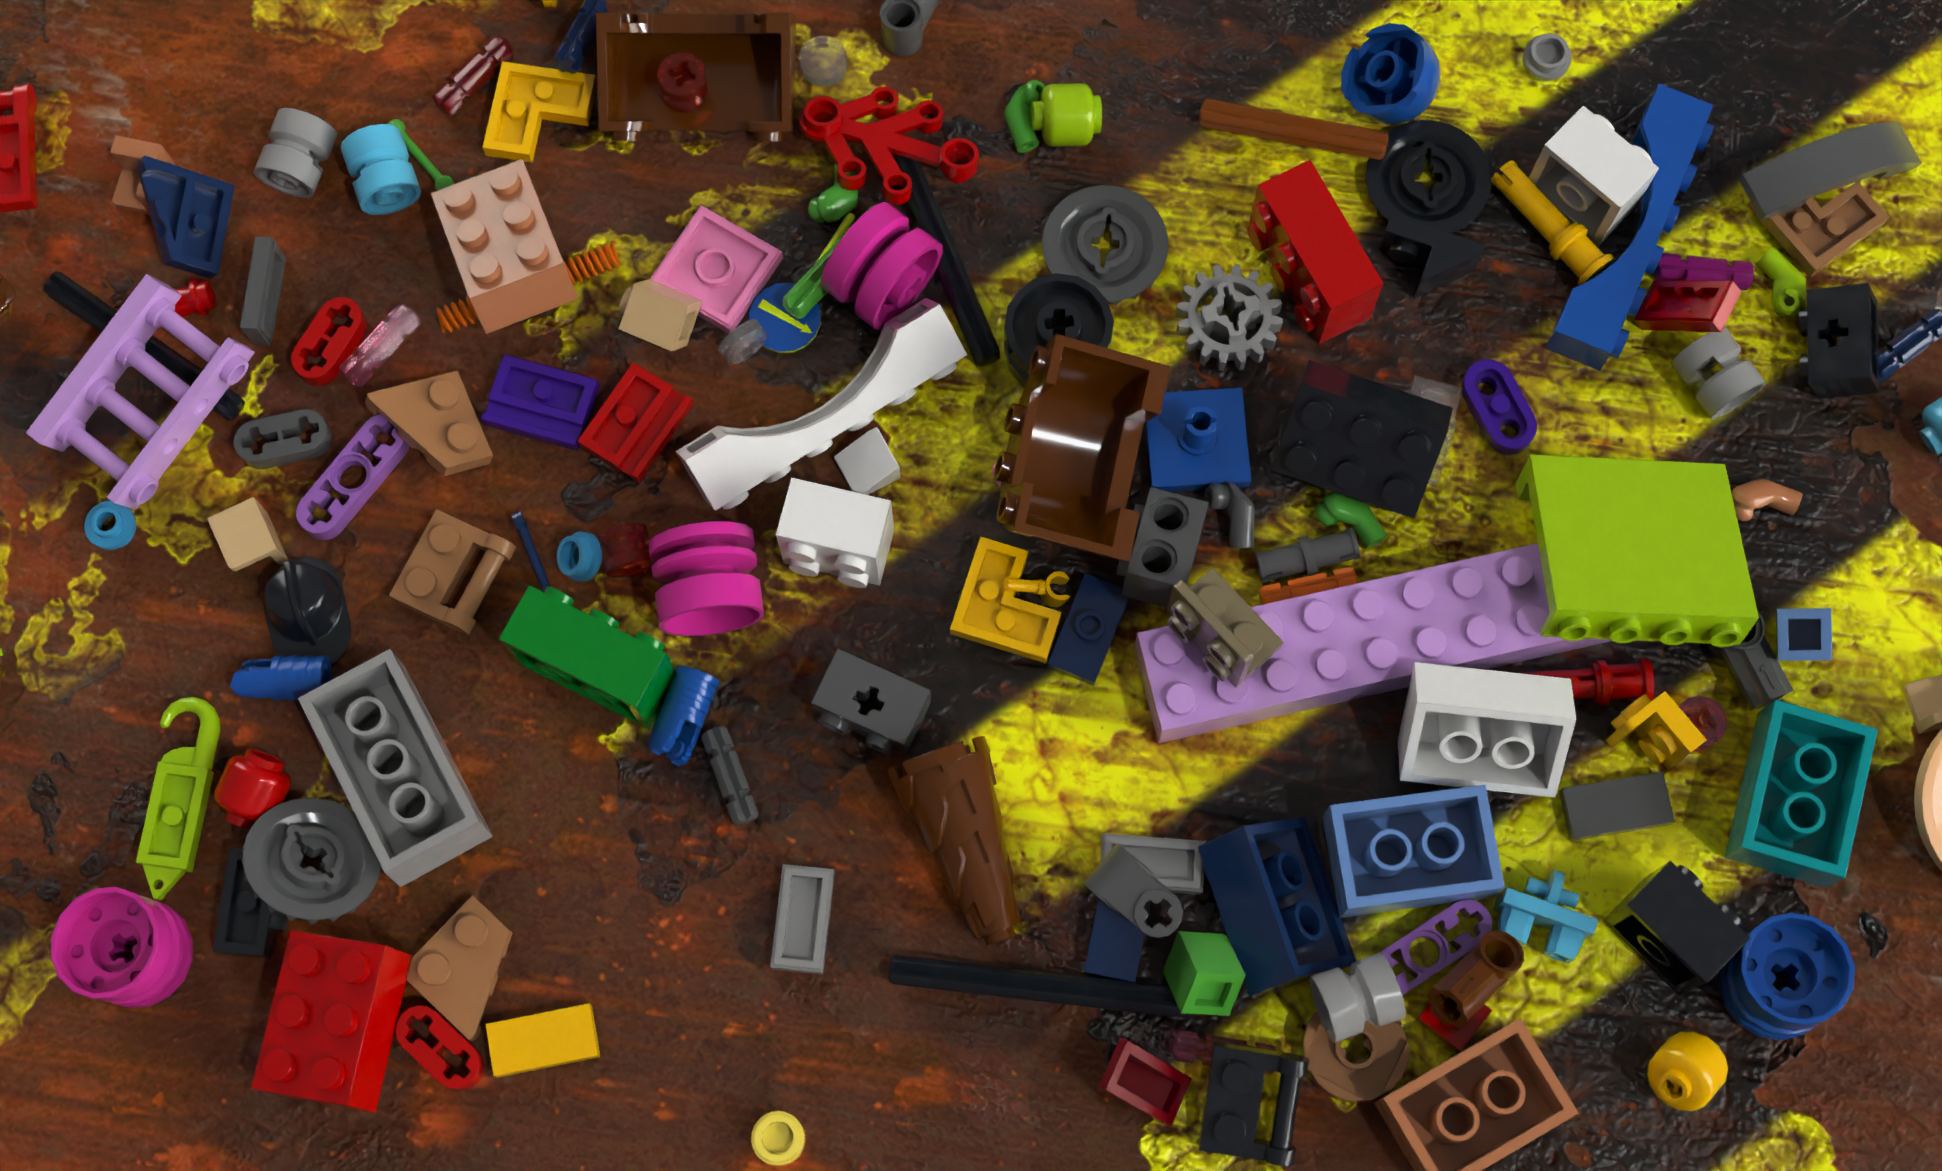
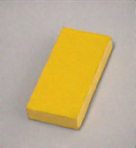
[486,1003,600,1078]

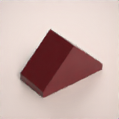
[1096,1038,1192,1127]

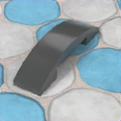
[1739,122,1922,220]

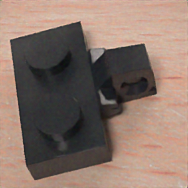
[213,849,308,958]

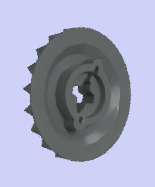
[1042,185,1168,306]
[241,798,381,925]

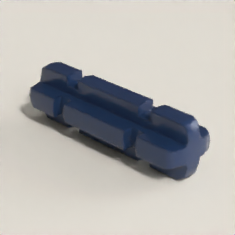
[554,0,609,74]
[1878,309,1942,382]

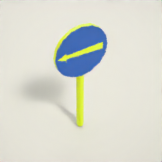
[749,213,855,353]

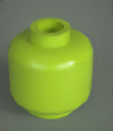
[1031,83,1102,147]

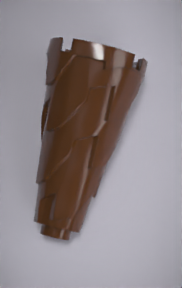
[887,736,1021,946]

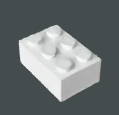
[1398,662,1576,797]

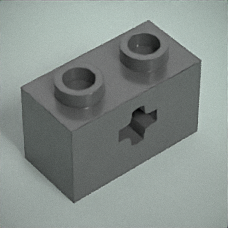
[811,649,932,756]

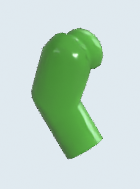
[808,163,858,223]

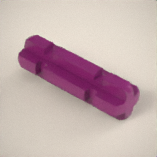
[1655,253,1754,290]

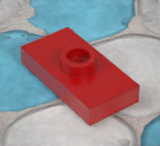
[1634,280,1742,332]

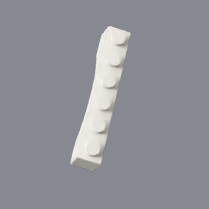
[675,298,967,511]

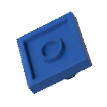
[1145,388,1251,492]

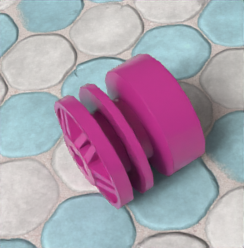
[648,521,764,636]
[51,887,193,1008]

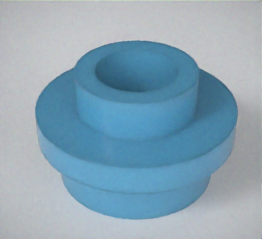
[84,501,136,550]
[557,531,603,582]

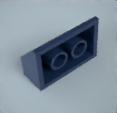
[1198,817,1357,996]

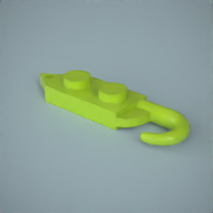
[136,697,220,901]

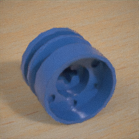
[1719,913,1855,1041]

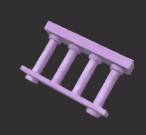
[26,274,255,510]

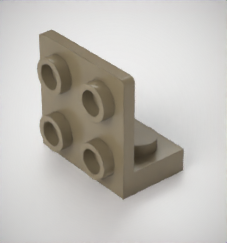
[1166,568,1284,687]

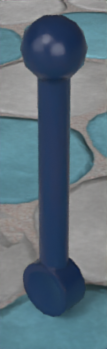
[511,510,554,592]

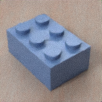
[1322,785,1505,918]

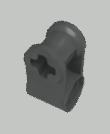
[1084,843,1183,938]

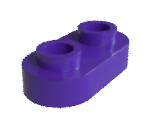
[1461,359,1537,455]

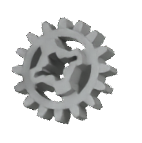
[1175,264,1283,371]

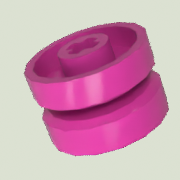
[821,202,943,330]

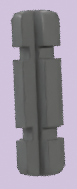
[702,726,759,825]

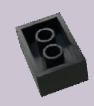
[1271,360,1453,518]

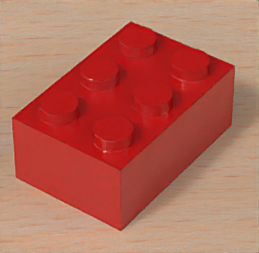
[1247,160,1384,345]
[251,930,412,1113]

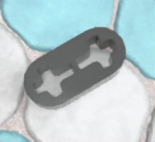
[234,409,332,469]

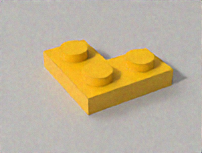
[482,61,598,163]
[950,536,1062,663]

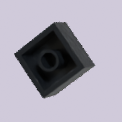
[1603,861,1750,995]

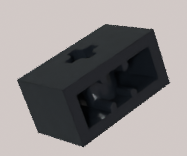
[1799,283,1879,399]

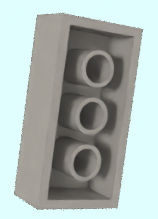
[298,649,493,887]

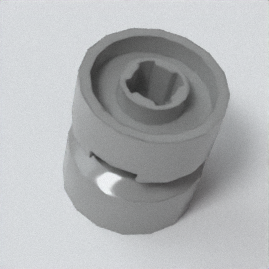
[253,108,337,198]
[1671,326,1766,420]
[1309,952,1406,1043]

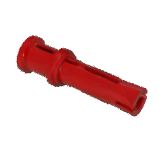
[1522,657,1654,706]

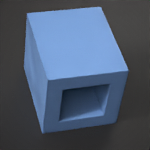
[1776,608,1832,661]

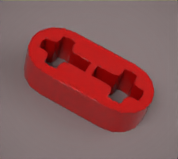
[291,297,367,386]
[395,1005,485,1091]

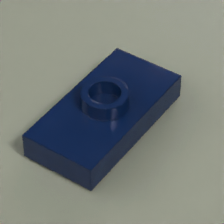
[1047,573,1130,686]

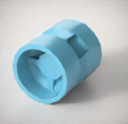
[340,124,422,215]

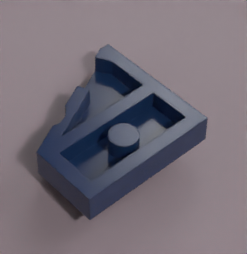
[137,155,235,279]

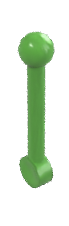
[388,119,454,191]

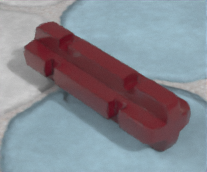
[433,35,513,115]

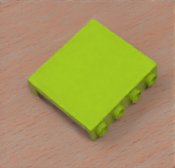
[1516,454,1759,647]

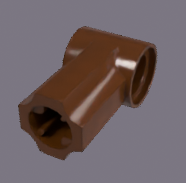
[1427,930,1524,1028]

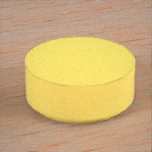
[751,1111,806,1166]

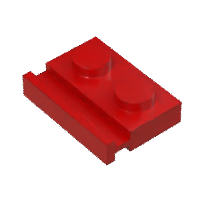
[577,363,694,484]

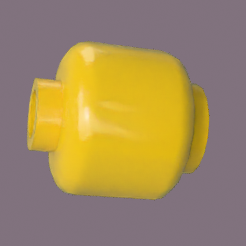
[1647,1032,1728,1111]

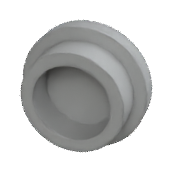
[1523,33,1572,81]

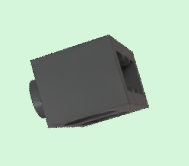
[1116,487,1209,608]

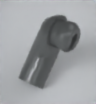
[1204,481,1255,548]

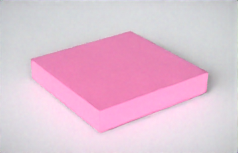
[650,205,783,335]

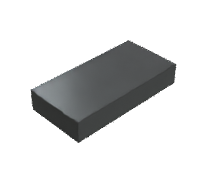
[240,236,286,346]
[1559,772,1675,841]

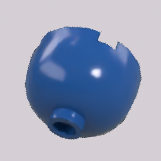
[1341,23,1440,125]

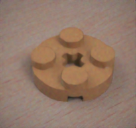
[1301,1011,1410,1103]

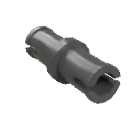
[1254,528,1360,584]

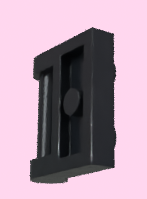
[1198,1042,1310,1166]

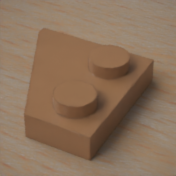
[365,370,493,476]
[407,895,513,1042]

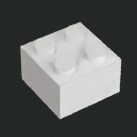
[1529,105,1659,247]
[776,477,894,588]

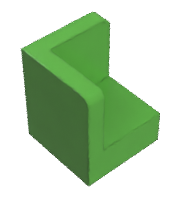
[1163,931,1246,1016]

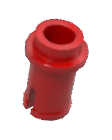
[174,278,217,317]

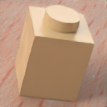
[619,279,702,351]

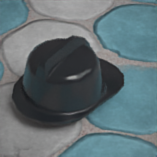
[264,557,351,666]

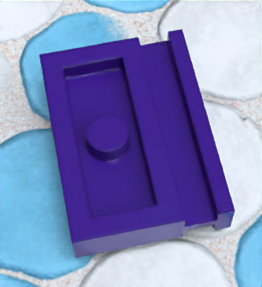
[481,354,600,451]

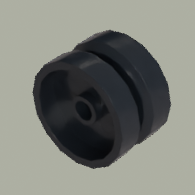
[1004,273,1114,388]

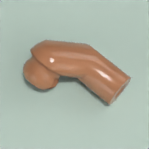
[1731,479,1803,521]

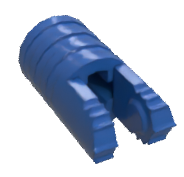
[229,655,332,701]
[647,665,720,767]

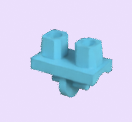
[1493,870,1598,963]

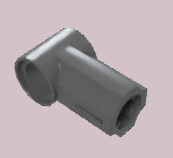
[880,0,940,57]
[1707,612,1794,711]

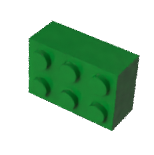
[499,585,675,730]

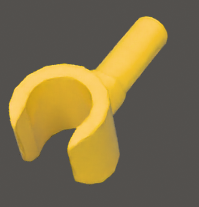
[1003,571,1070,607]

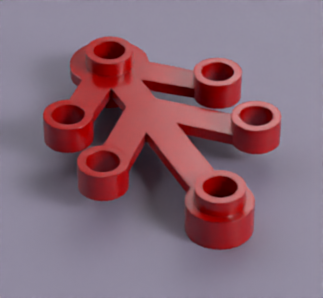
[799,87,979,205]

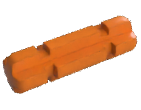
[1259,566,1358,605]

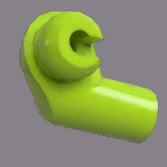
[1756,246,1806,317]

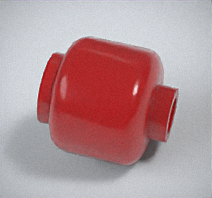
[214,749,292,829]

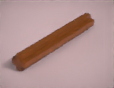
[1199,99,1389,160]

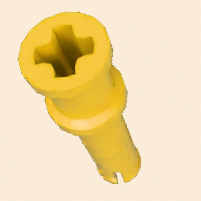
[1491,160,1616,285]

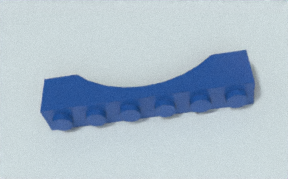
[1545,84,1714,371]

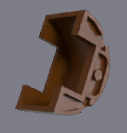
[994,334,1170,563]

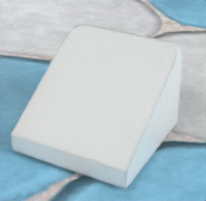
[834,427,901,495]

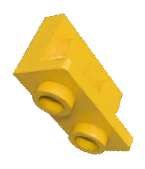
[1606,691,1707,770]

